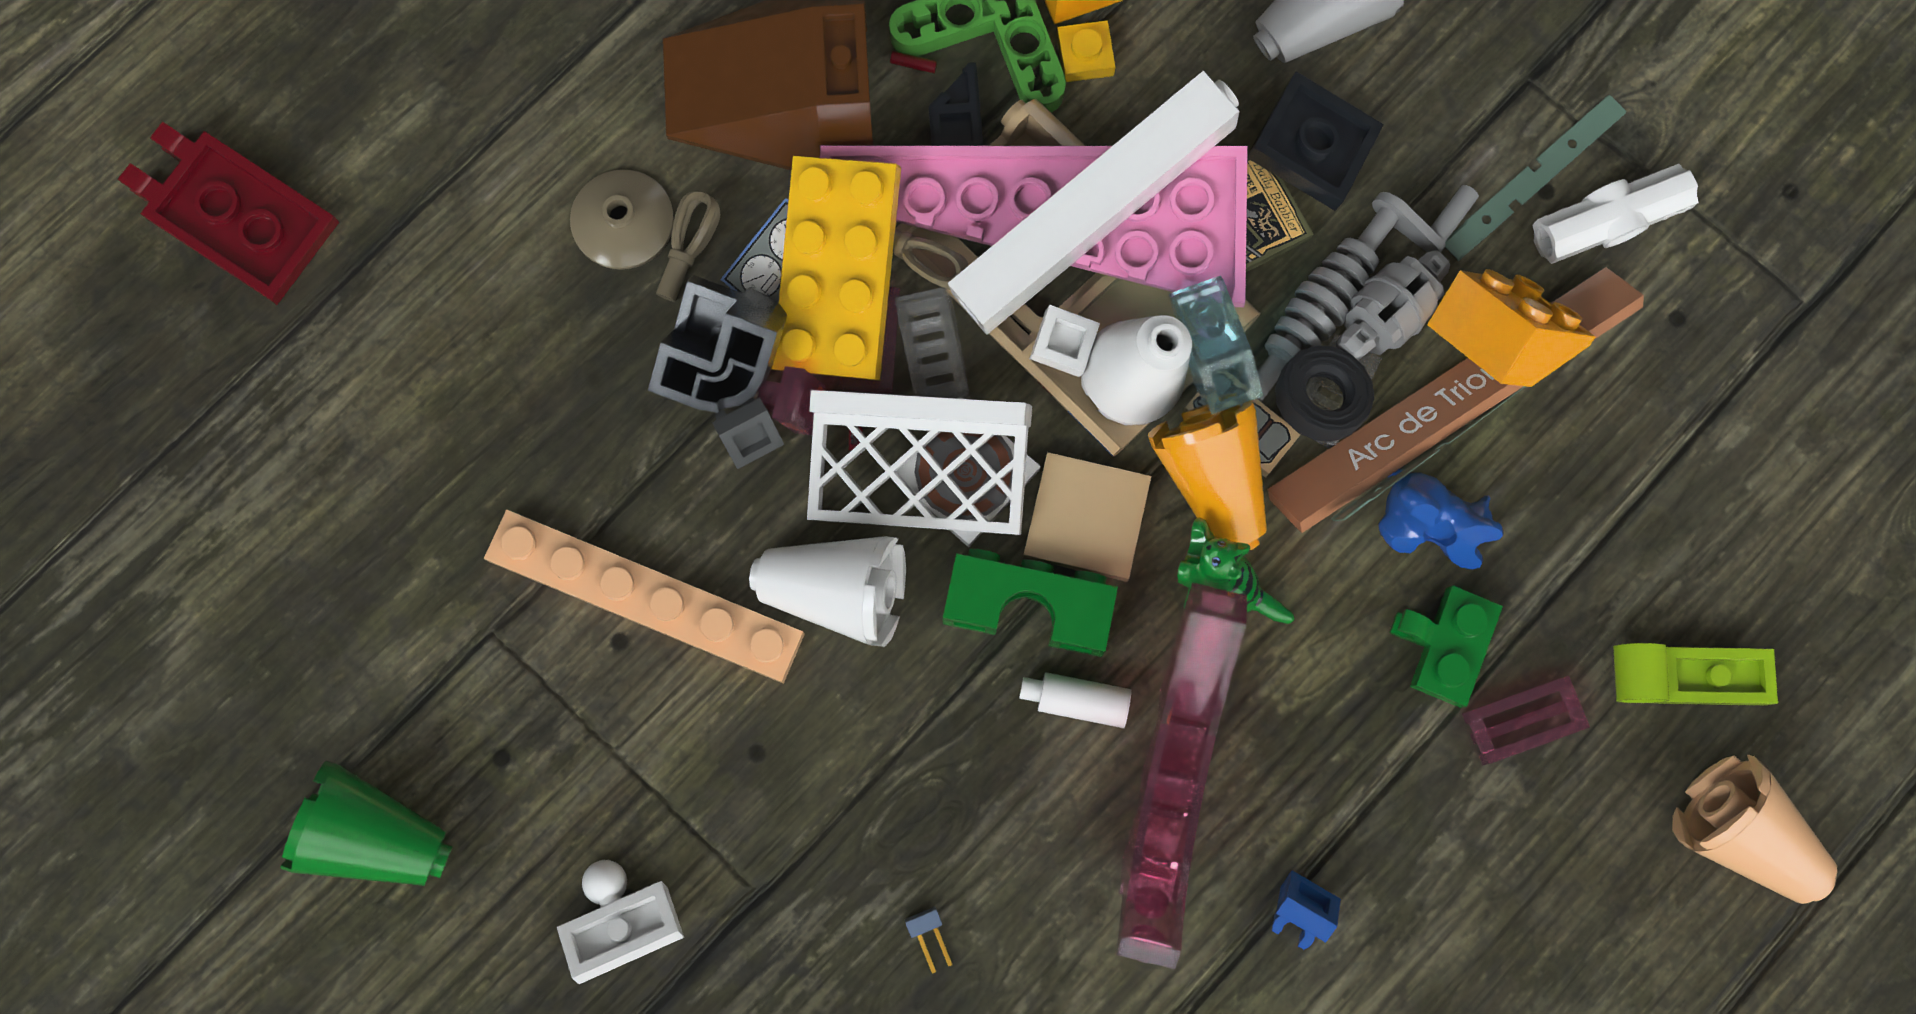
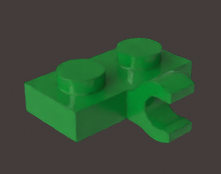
[1389,585,1503,708]

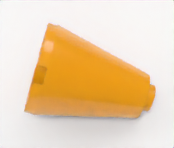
[1148,398,1267,550]

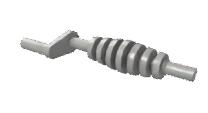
[1245,185,1479,402]

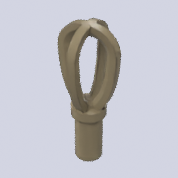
[656,191,720,302]
[893,229,968,290]

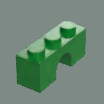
[943,549,1118,657]

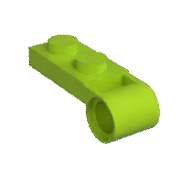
[1613,643,1778,705]

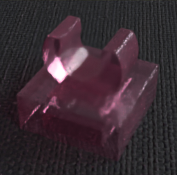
[757,366,825,435]

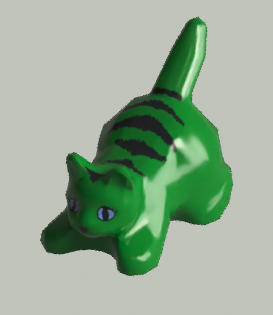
[1177,517,1295,624]

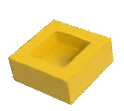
[1056,20,1116,82]

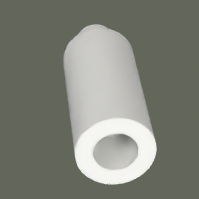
[1019,672,1131,728]

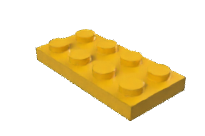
[772,156,901,380]

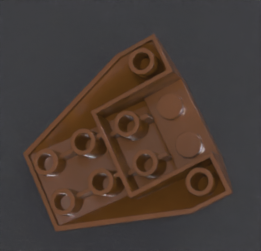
[663,0,874,170]

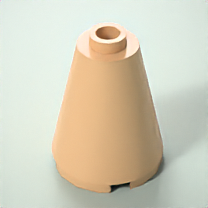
[1672,755,1837,904]

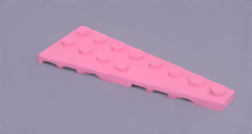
[820,146,1248,307]

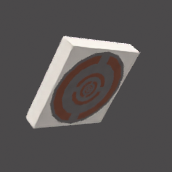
[890,397,1041,547]

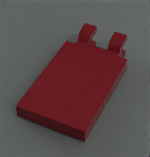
[117,121,339,305]

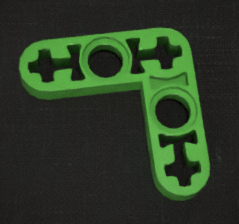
[889,0,1066,112]

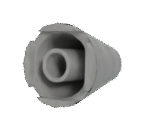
[1253,0,1404,63]

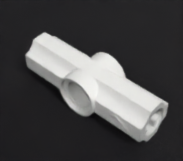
[1532,164,1699,264]

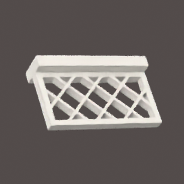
[807,390,1032,535]

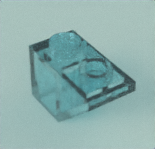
[1169,275,1263,414]

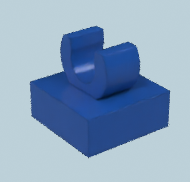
[1272,870,1341,950]

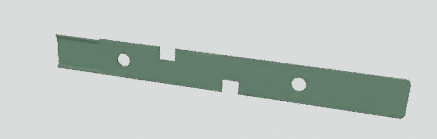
[1445,95,1626,261]
[1331,386,1526,521]

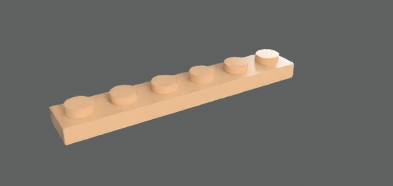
[484,509,805,684]

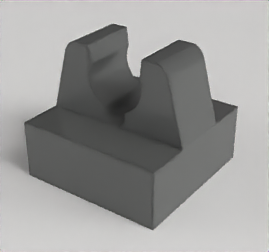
[712,397,784,469]

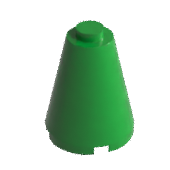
[280,760,453,886]

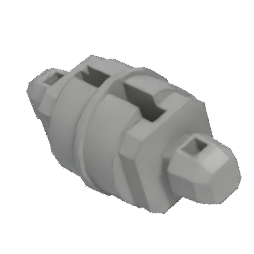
[1336,250,1450,360]

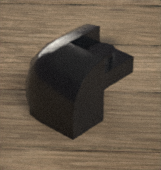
[648,275,787,413]

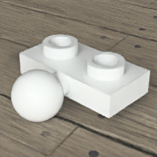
[557,860,684,984]

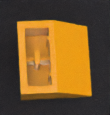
[1427,269,1596,387]

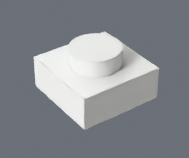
[1029,305,1100,377]

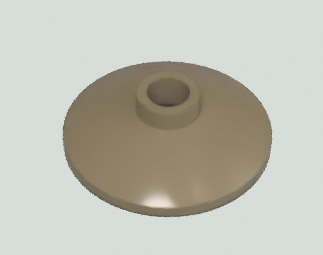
[570,170,674,270]

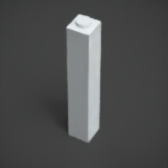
[948,71,1239,335]

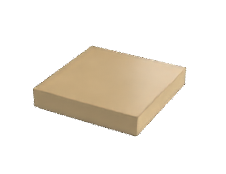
[1023,452,1151,582]

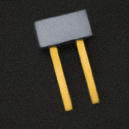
[905,907,952,974]

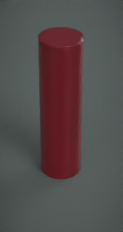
[890,51,937,74]

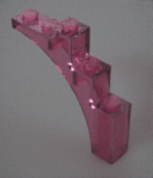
[1116,583,1247,969]

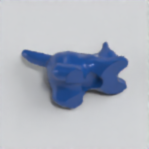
[1378,466,1504,569]

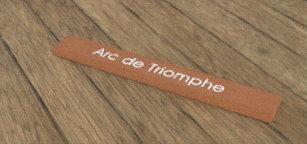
[1267,267,1644,533]

